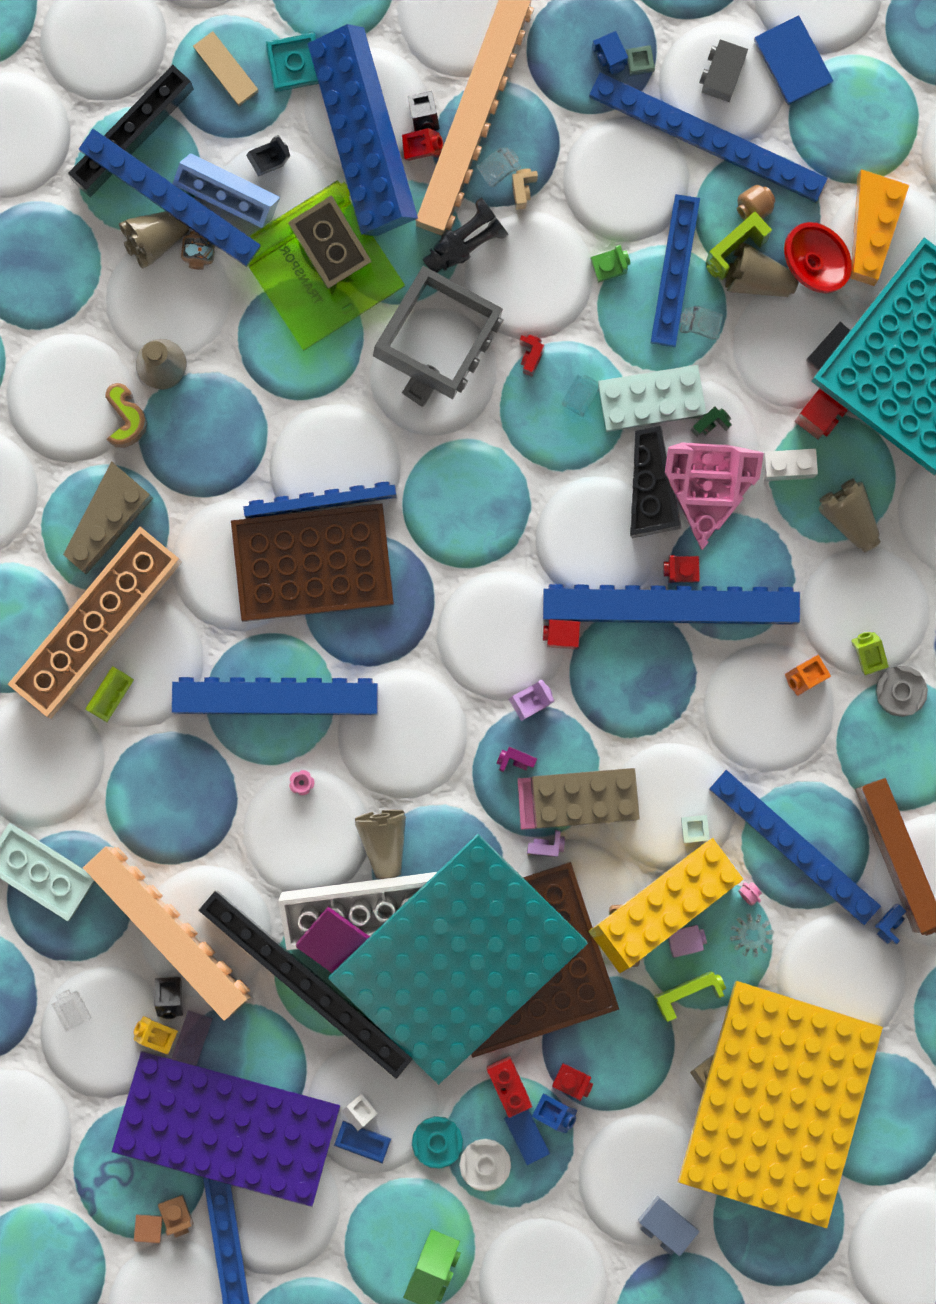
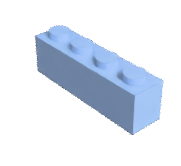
[172,153,280,228]

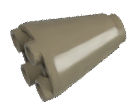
[119,211,189,269]
[819,478,881,552]

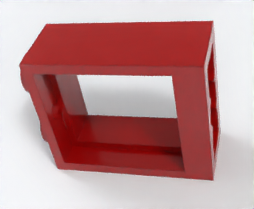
[487,1055,533,1118]

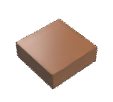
[134,1214,163,1243]

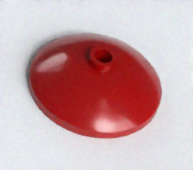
[784,222,852,293]

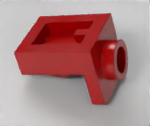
[402,128,443,161]
[519,335,545,377]
[663,555,700,583]
[552,1063,593,1101]

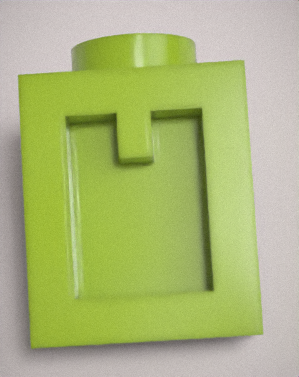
[851,632,889,675]

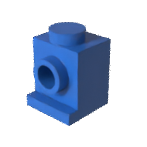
[592,31,628,75]

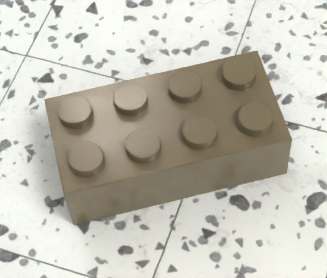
[531,768,640,829]

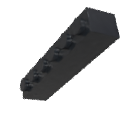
[68,64,194,197]

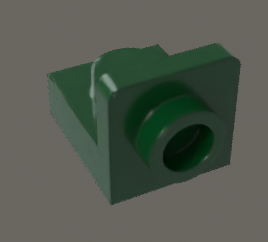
[691,406,732,437]

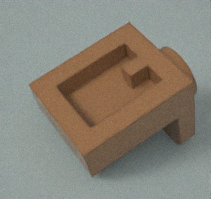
[158,1195,194,1238]

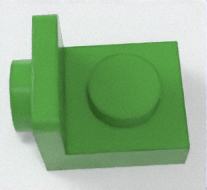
[590,245,631,283]

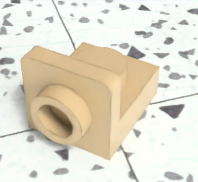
[512,169,538,210]

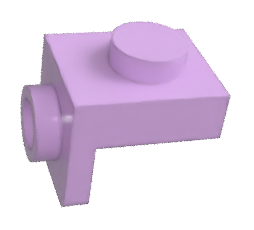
[509,680,554,721]

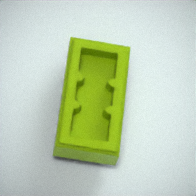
[85,666,134,722]

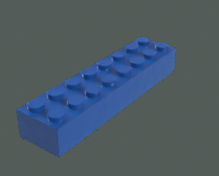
[307,24,418,236]

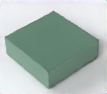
[626,45,655,76]

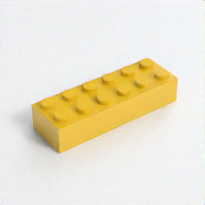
[589,838,744,973]

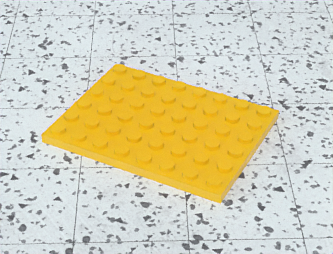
[677,981,883,1228]

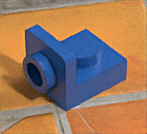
[875,904,907,944]
[532,1093,577,1133]

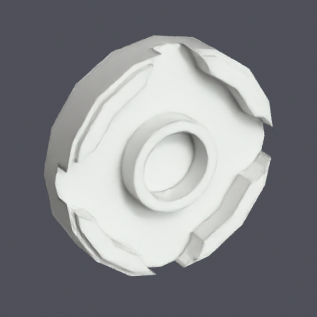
[459,1139,511,1192]

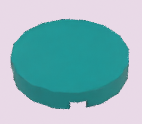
[412,1116,463,1169]

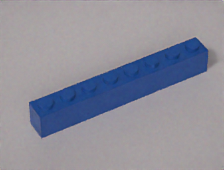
[172,677,378,715]

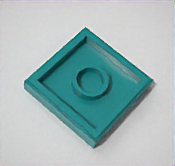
[266,32,319,92]

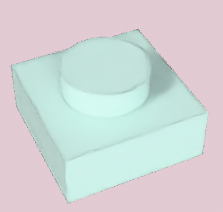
[681,815,710,843]

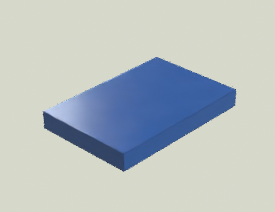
[754,15,833,105]

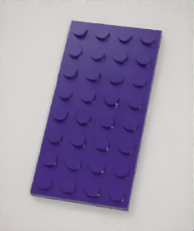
[111,1051,340,1207]

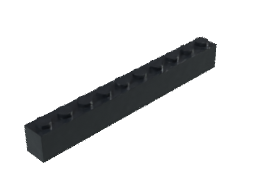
[198,891,413,1079]

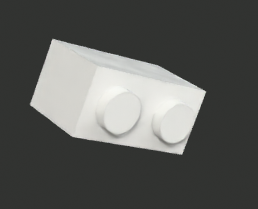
[762,449,818,481]

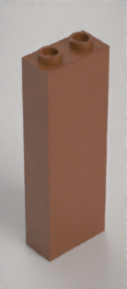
[855,778,936,936]

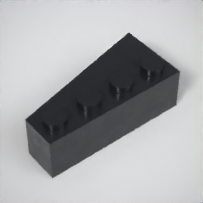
[630,426,682,539]

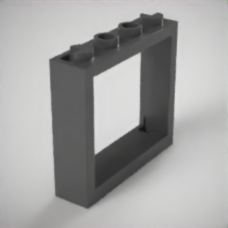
[373,266,504,399]

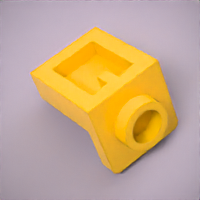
[133,1016,178,1055]

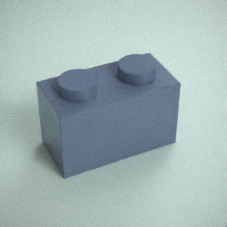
[638,1196,699,1256]

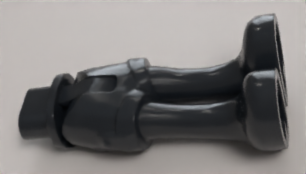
[422,197,509,273]

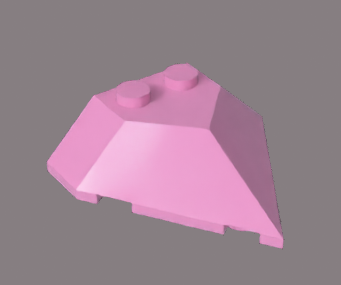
[665,443,764,550]

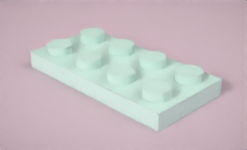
[598,365,706,432]
[0,823,95,921]

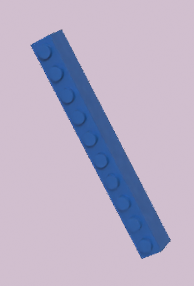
[543,584,800,625]

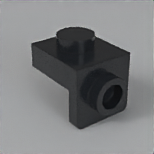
[246,135,290,177]

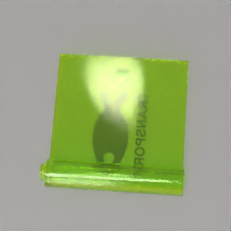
[248,180,405,351]

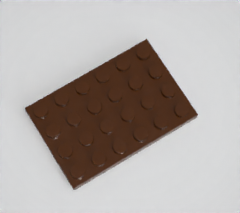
[231,503,394,622]

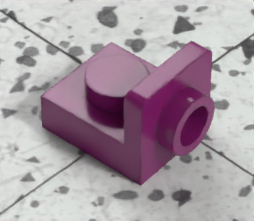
[496,747,537,772]

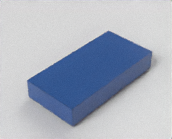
[504,1109,550,1165]
[334,1120,392,1164]

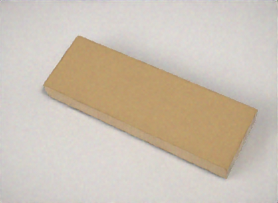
[193,31,259,106]

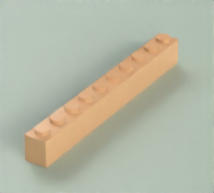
[415,0,534,236]

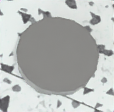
[876,666,928,717]

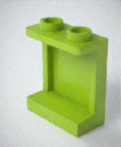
[705,212,772,280]
[654,971,726,1022]

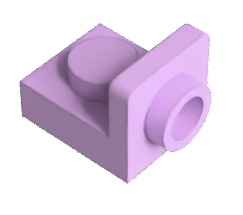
[527,830,565,857]

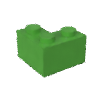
[403,1229,461,1304]

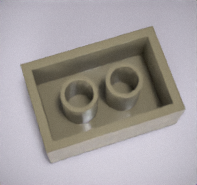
[287,195,372,288]

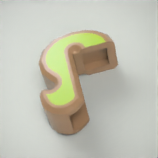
[105,383,147,448]

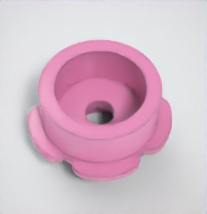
[289,770,314,795]
[738,882,762,906]

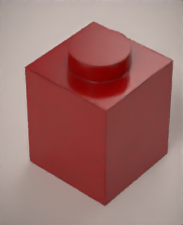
[543,619,580,649]

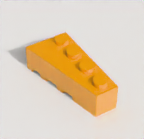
[850,169,909,286]

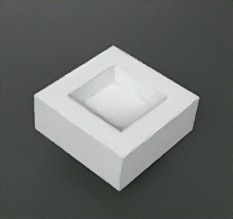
[342,1094,378,1131]

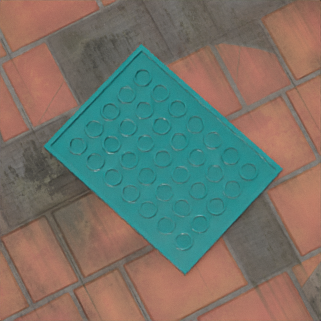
[811,237,936,476]
[329,834,588,1085]

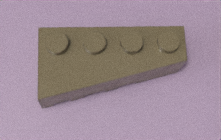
[63,461,153,575]

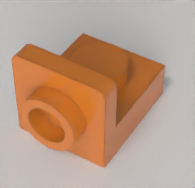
[785,655,831,696]

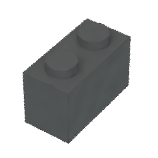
[699,39,748,103]

